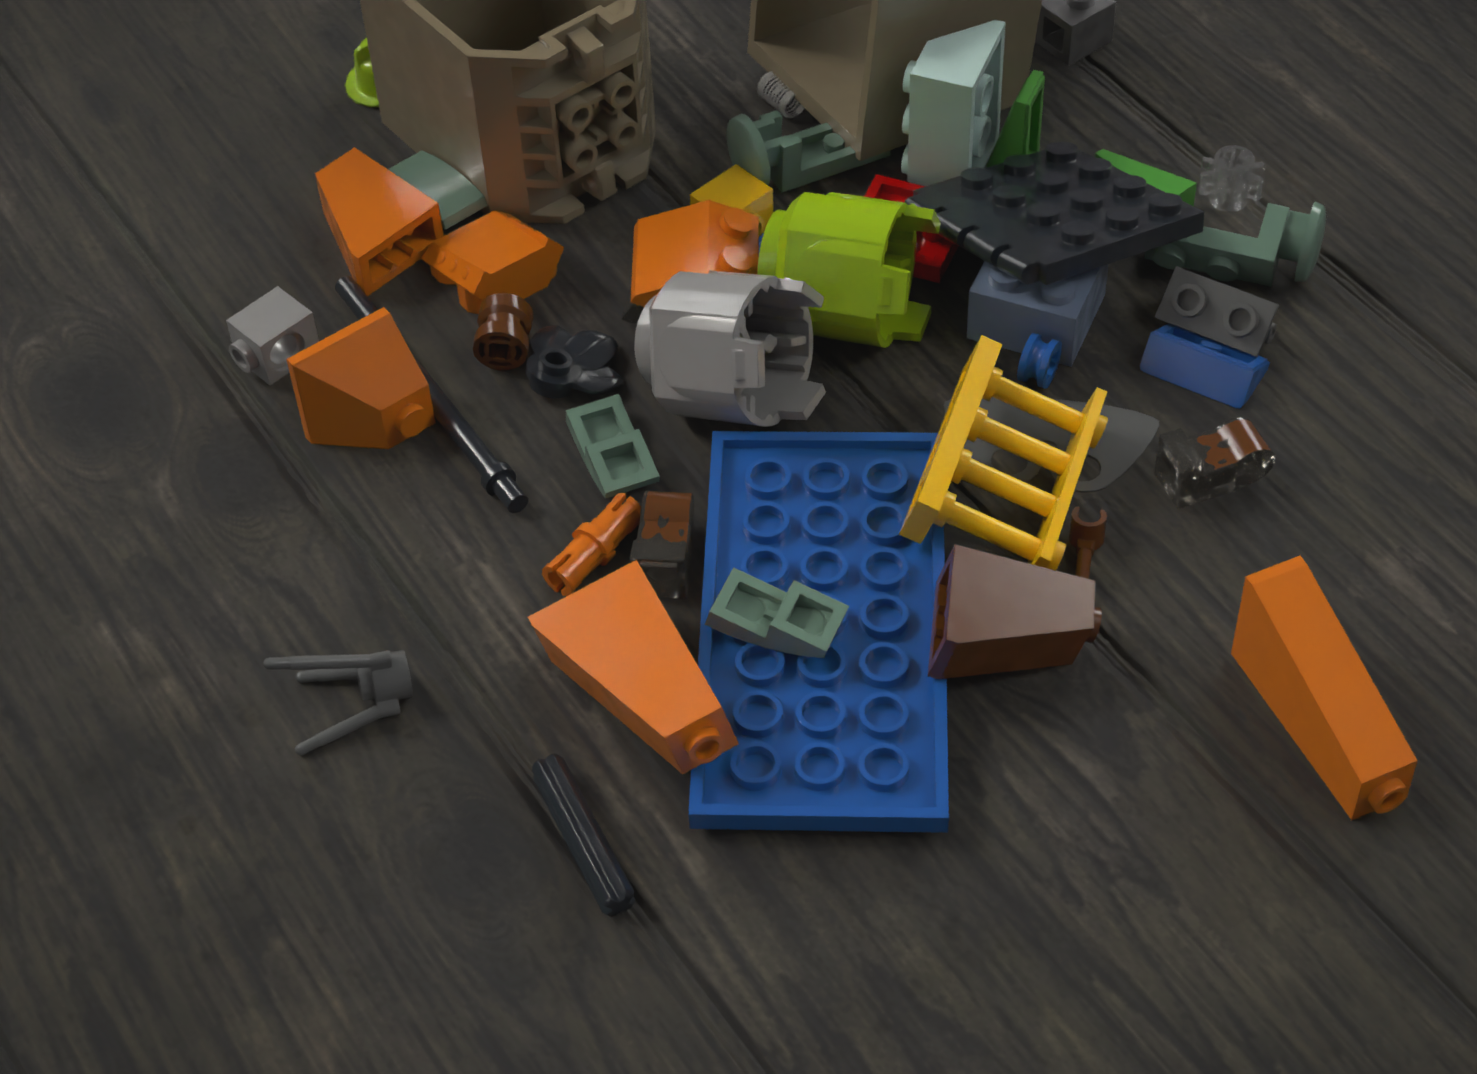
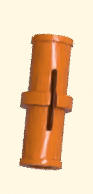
[542,493,644,596]

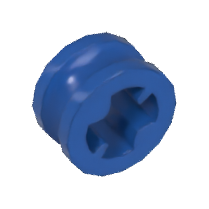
[1017,333,1062,389]

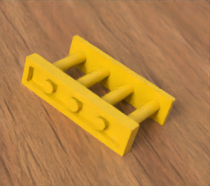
[899,335,1108,570]

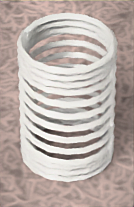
[757,71,804,118]

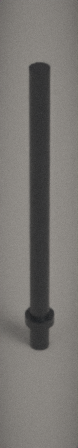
[335,276,528,513]

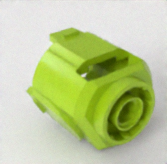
[757,192,941,348]

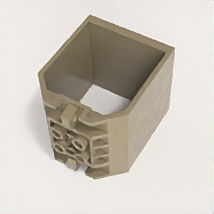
[360,0,656,224]
[747,0,1042,161]

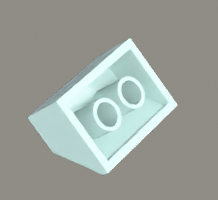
[901,20,1006,186]

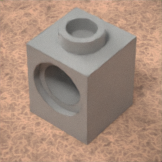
[226,286,319,385]

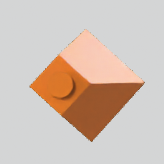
[286,307,436,449]

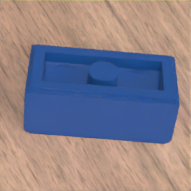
[1140,323,1270,408]

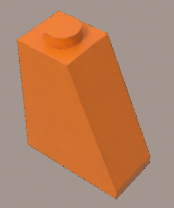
[315,147,444,296]

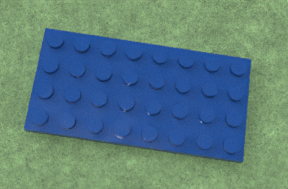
[688,431,949,833]

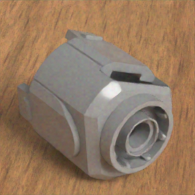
[634,270,826,427]

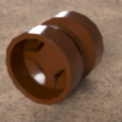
[472,293,533,370]

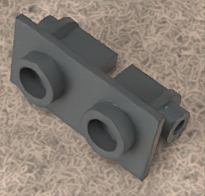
[1155,266,1279,357]

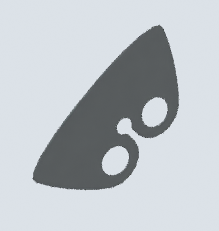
[943,397,1159,492]

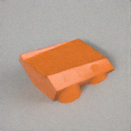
[421,210,564,314]

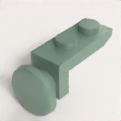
[726,110,891,193]
[1145,201,1326,287]

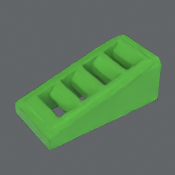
[986,70,1045,168]

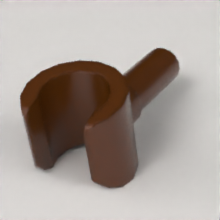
[1069,506,1107,579]

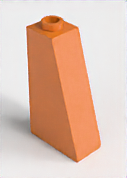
[1231,556,1418,820]
[528,560,739,774]

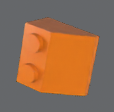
[630,200,759,307]

